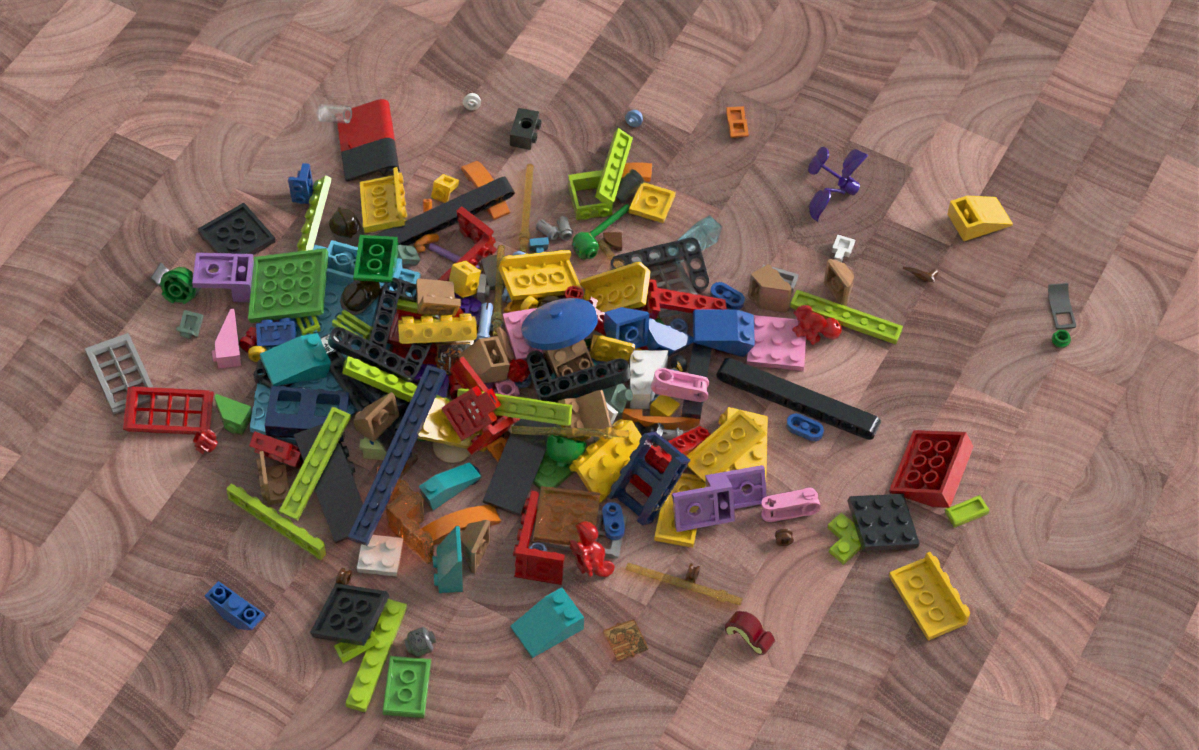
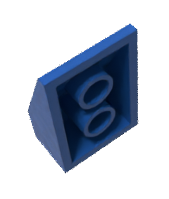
[693,309,755,357]

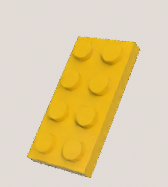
[686,410,766,484]
[654,473,706,548]

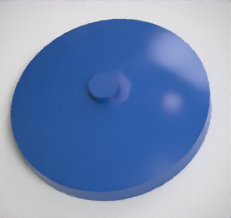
[521,298,598,350]

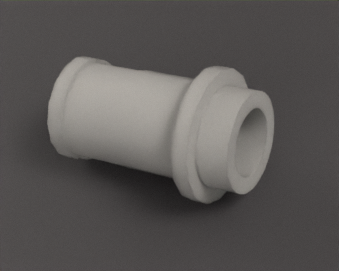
[557,216,573,240]
[536,219,559,240]
[662,428,683,441]

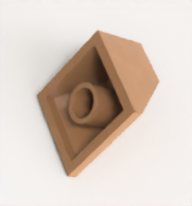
[824,259,855,307]
[353,392,399,442]
[460,520,490,574]

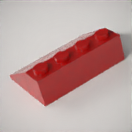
[889,430,974,508]

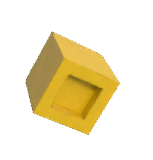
[650,395,680,417]

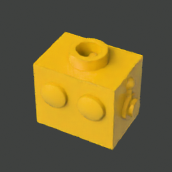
[449,261,481,298]

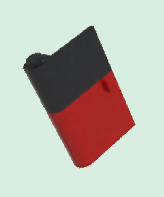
[336,99,400,182]

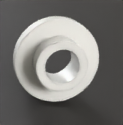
[463,93,481,110]

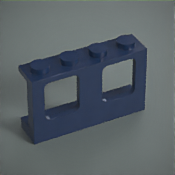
[264,386,350,442]
[608,431,690,526]

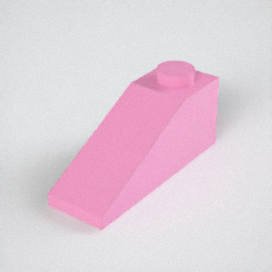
[212,309,241,369]

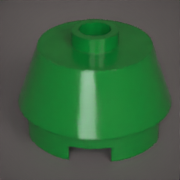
[160,267,196,304]

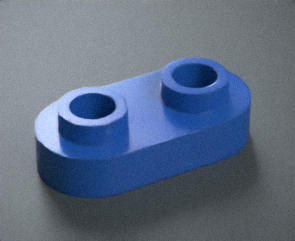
[710,282,745,310]
[786,413,824,442]
[602,502,625,540]

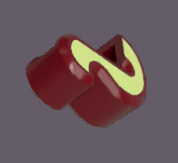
[725,611,775,655]

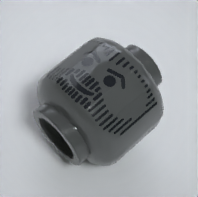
[404,627,436,657]

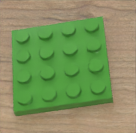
[248,248,328,323]

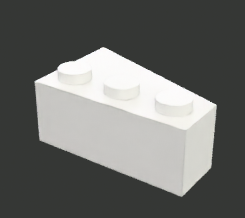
[629,350,668,409]

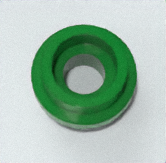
[1052,330,1071,348]

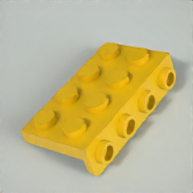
[360,167,407,233]
[498,250,582,301]
[580,262,651,313]
[398,313,477,344]
[417,398,487,452]
[719,407,768,478]
[569,419,642,503]
[889,552,970,641]

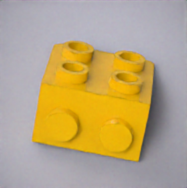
[589,334,635,362]

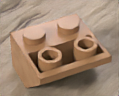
[748,264,792,313]
[458,336,510,383]
[542,339,594,378]

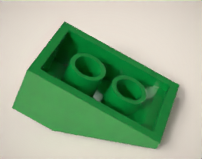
[353,235,398,282]

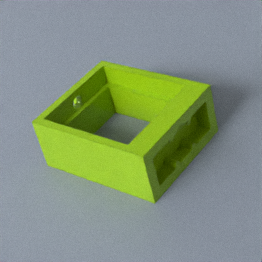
[568,170,613,220]

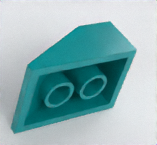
[260,333,331,386]
[433,526,463,593]
[510,587,584,658]

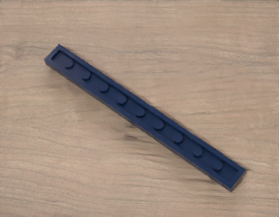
[348,365,446,546]

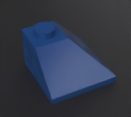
[604,307,649,349]

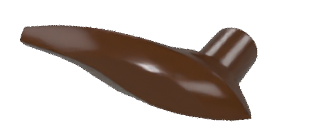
[902,266,938,282]

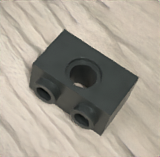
[510,108,542,150]

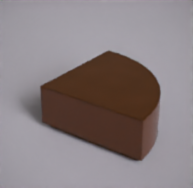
[603,232,622,251]

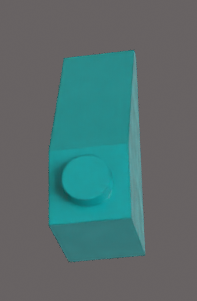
[418,462,482,511]

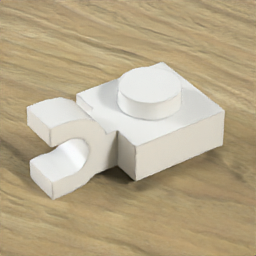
[832,235,855,262]

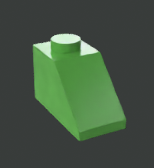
[214,394,252,435]

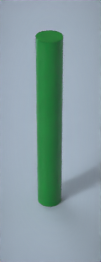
[590,204,630,238]

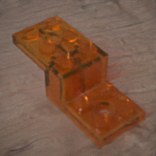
[377,465,434,564]

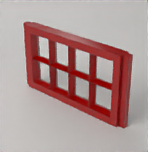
[123,386,214,435]

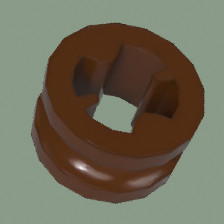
[775,528,794,546]
[685,563,700,583]
[336,567,352,585]

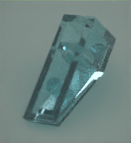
[668,215,722,264]

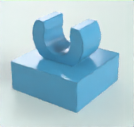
[529,237,549,253]

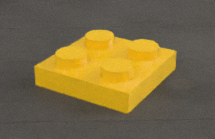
[629,183,676,223]

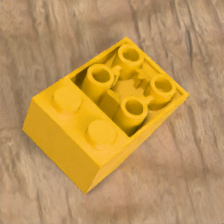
[947,196,1013,241]

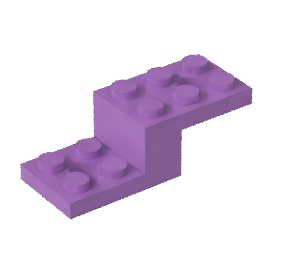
[192,253,254,302]
[672,465,767,532]

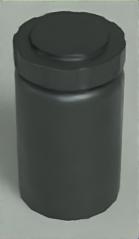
[616,169,645,203]

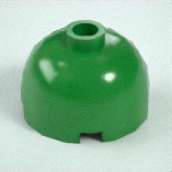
[546,435,586,467]

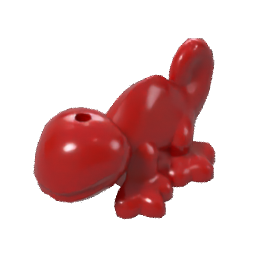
[792,305,842,345]
[570,521,615,577]

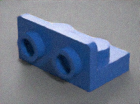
[288,163,313,204]
[256,318,297,347]

